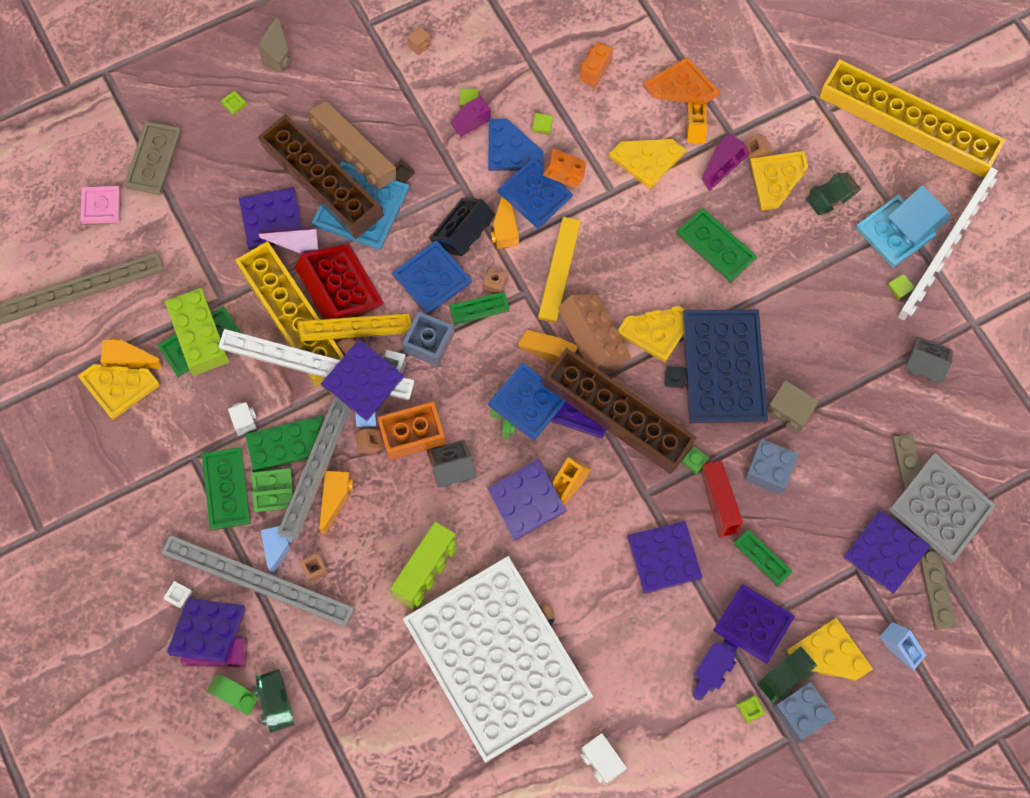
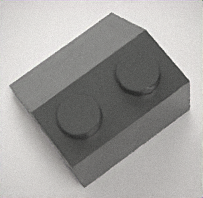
[905,336,953,383]
[427,440,476,488]

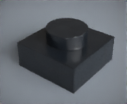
[665,366,686,388]

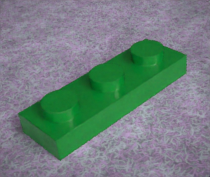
[449,292,509,325]
[734,530,793,587]

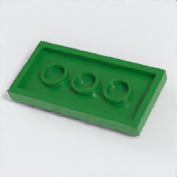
[677,208,757,283]
[157,306,242,377]
[245,416,323,472]
[202,447,251,531]

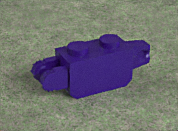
[692,639,738,701]

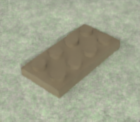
[124,121,182,195]

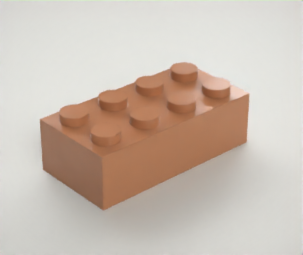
[558,293,631,372]

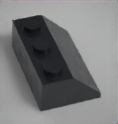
[429,198,495,256]

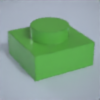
[681,446,710,475]

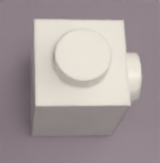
[228,402,257,436]

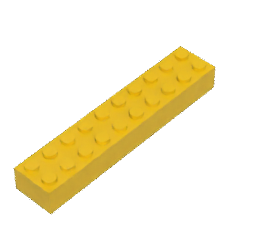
[819,59,1006,178]

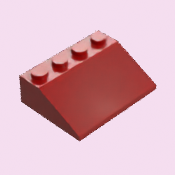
[294,243,384,319]

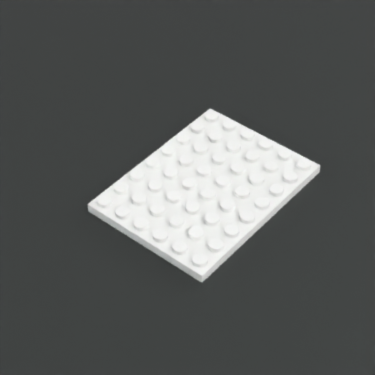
[403,556,593,763]

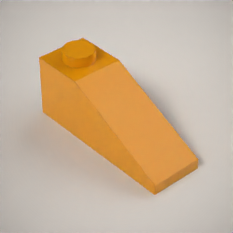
[686,102,708,145]
[490,197,519,249]
[518,329,578,364]
[100,338,163,369]
[552,457,592,506]
[319,471,354,534]

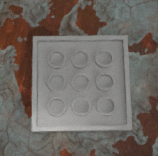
[889,453,996,563]

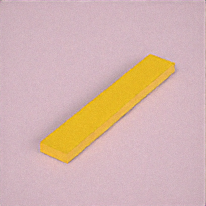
[538,217,581,323]
[297,313,412,341]

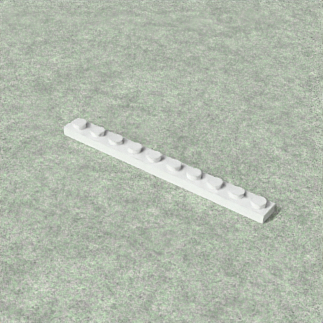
[898,167,998,321]
[218,329,414,400]

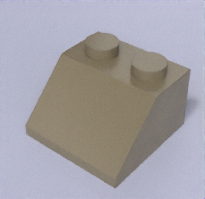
[767,380,819,432]

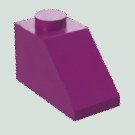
[451,96,491,137]

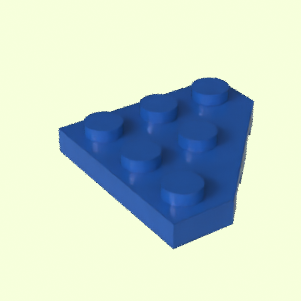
[488,119,543,171]

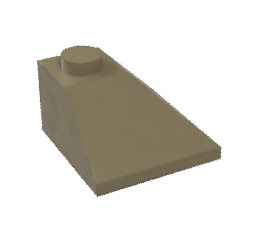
[258,17,291,73]

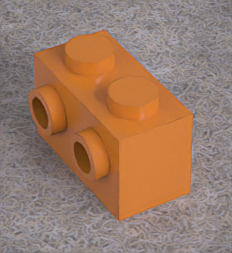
[579,41,613,87]
[543,148,587,188]

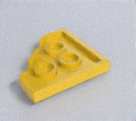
[609,139,686,190]
[749,151,808,211]
[618,306,685,363]
[78,364,160,420]
[786,618,873,681]

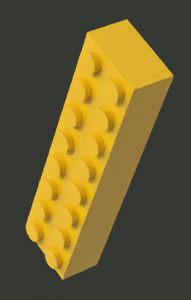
[235,241,344,387]

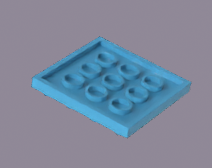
[312,162,410,251]

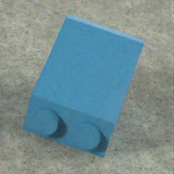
[888,185,951,247]

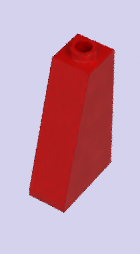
[701,460,743,538]

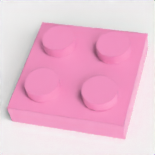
[80,186,121,224]

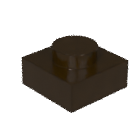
[394,159,415,183]

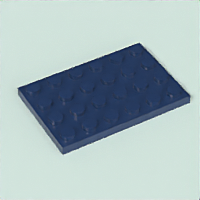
[682,309,768,423]

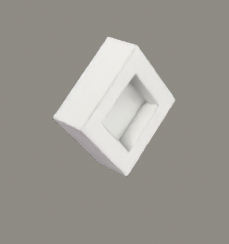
[163,581,192,609]

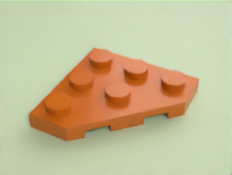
[643,57,720,104]

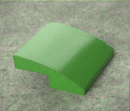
[251,468,294,512]

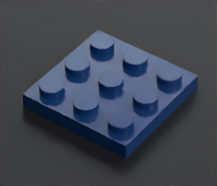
[497,158,573,229]
[392,240,472,315]
[488,362,566,441]

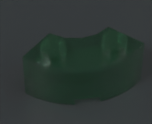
[806,172,861,216]
[757,647,818,703]
[253,669,295,733]

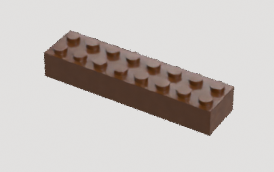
[258,114,384,239]
[541,347,697,474]

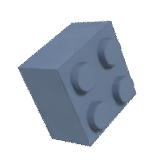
[402,311,454,367]
[745,439,799,496]
[773,682,836,744]

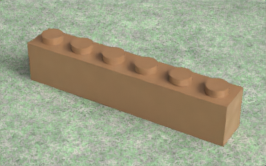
[308,101,396,190]

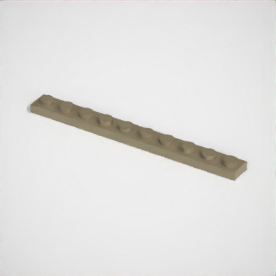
[0,252,164,325]
[892,434,957,630]

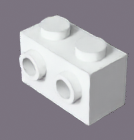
[580,733,627,786]

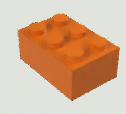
[377,401,446,461]

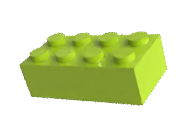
[165,288,230,376]
[390,521,458,611]

